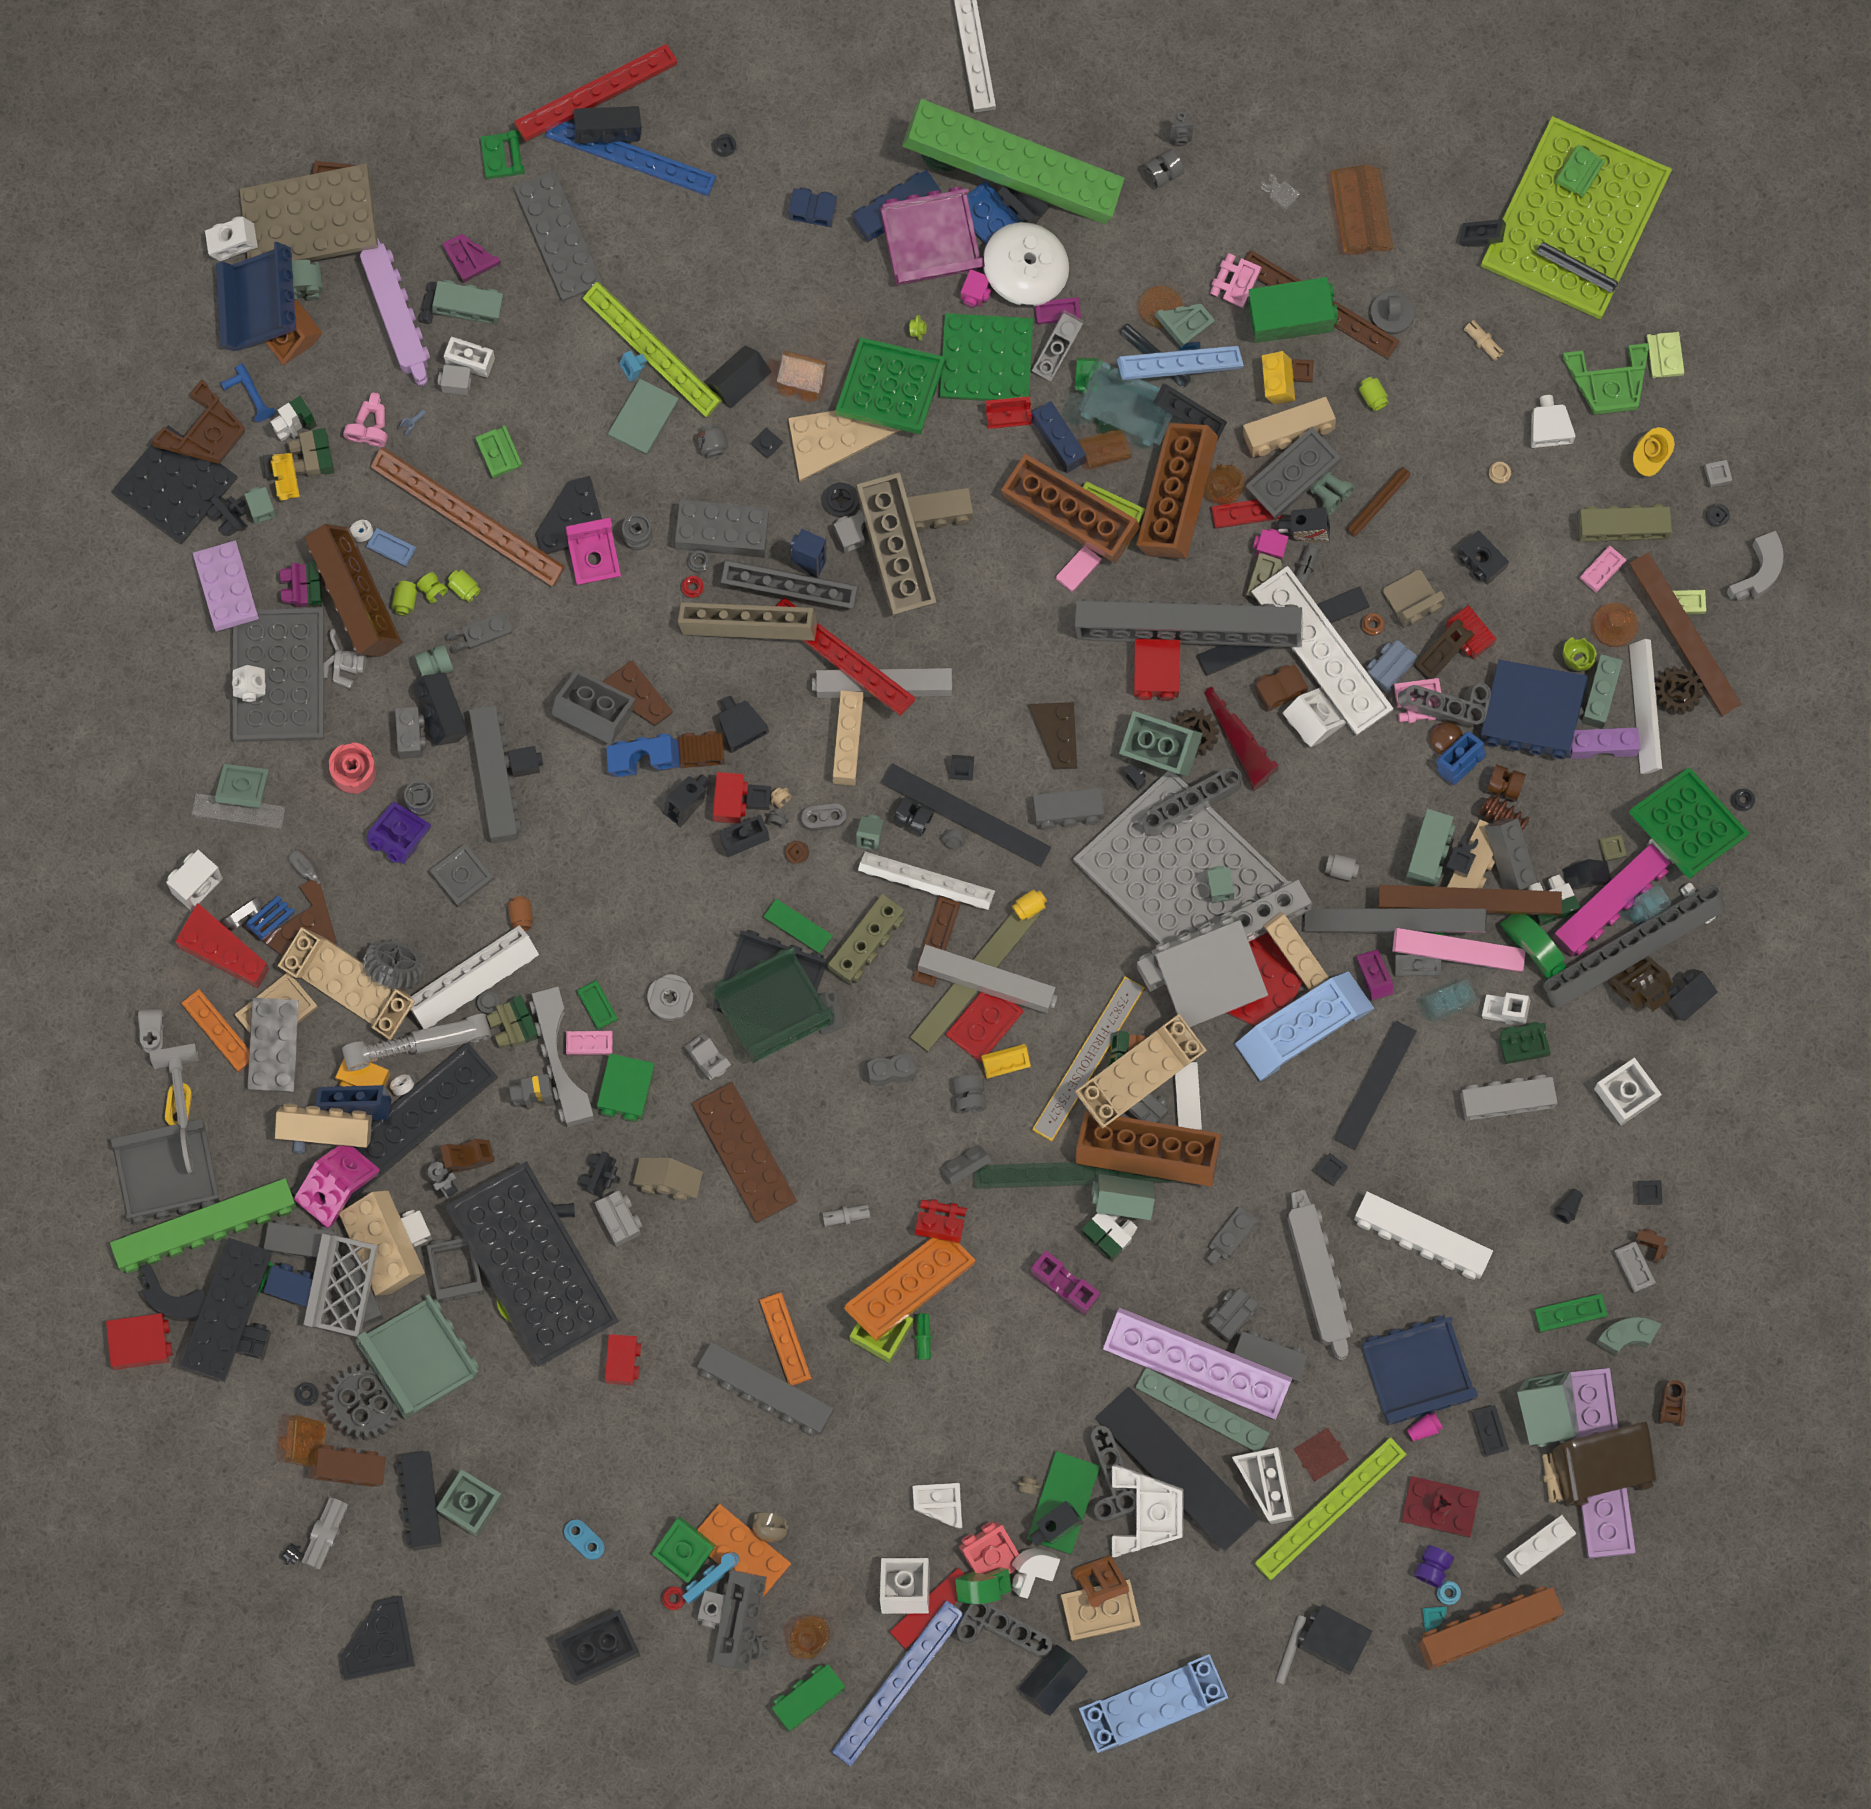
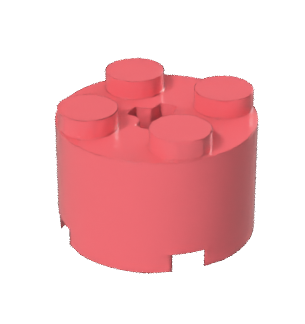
[329,743,376,794]

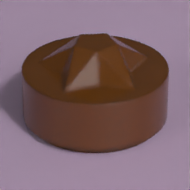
[785,841,809,864]

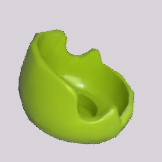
[1562,637,1597,671]

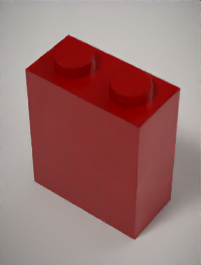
[1134,639,1180,701]
[106,1313,173,1370]

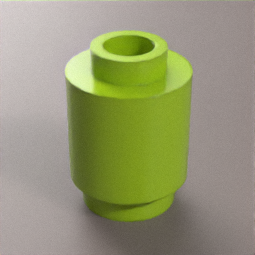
[1359,377,1389,411]
[448,570,481,603]
[391,581,417,616]

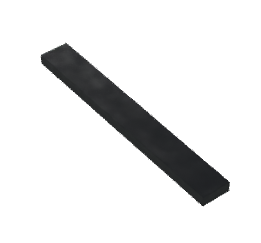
[1197,586,1370,676]
[882,763,1052,868]

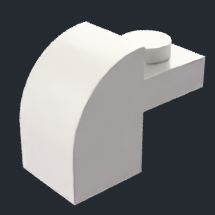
[1482,993,1531,1026]
[1012,1549,1060,1599]

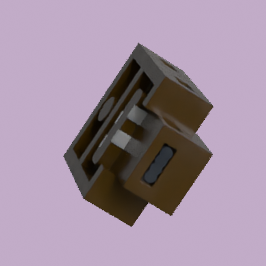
[1607,956,1672,1012]

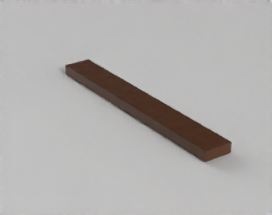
[1244,250,1400,360]
[1629,552,1742,716]
[1379,885,1562,916]

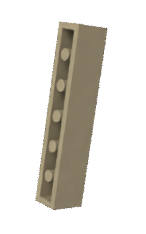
[678,602,817,640]

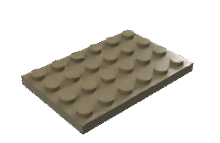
[240,163,379,261]

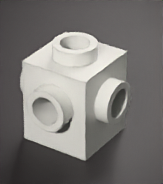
[232,665,266,702]

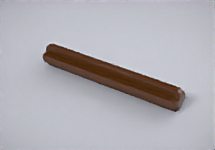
[1347,467,1410,537]

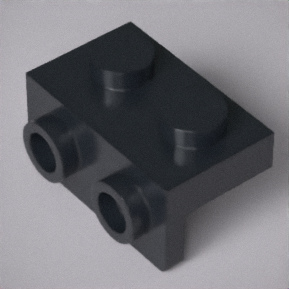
[998,186,1049,224]

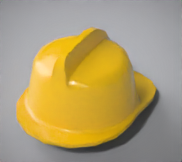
[1633,427,1675,476]

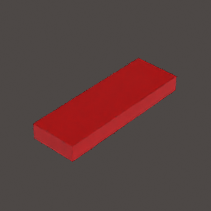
[1211,500,1281,529]

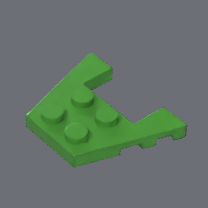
[1563,343,1649,415]

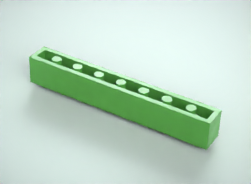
[110,1178,297,1273]

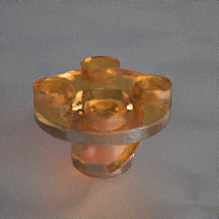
[1593,603,1638,647]

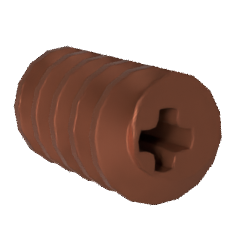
[1478,794,1530,831]

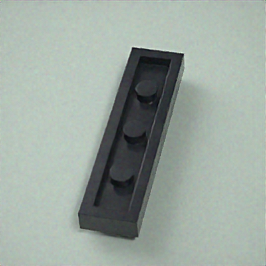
[1153,383,1227,441]

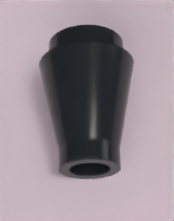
[1554,1189,1583,1224]

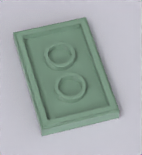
[608,379,679,455]

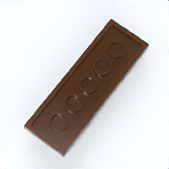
[692,1082,797,1224]

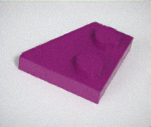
[442,234,501,283]

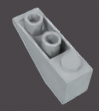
[1032,310,1083,381]

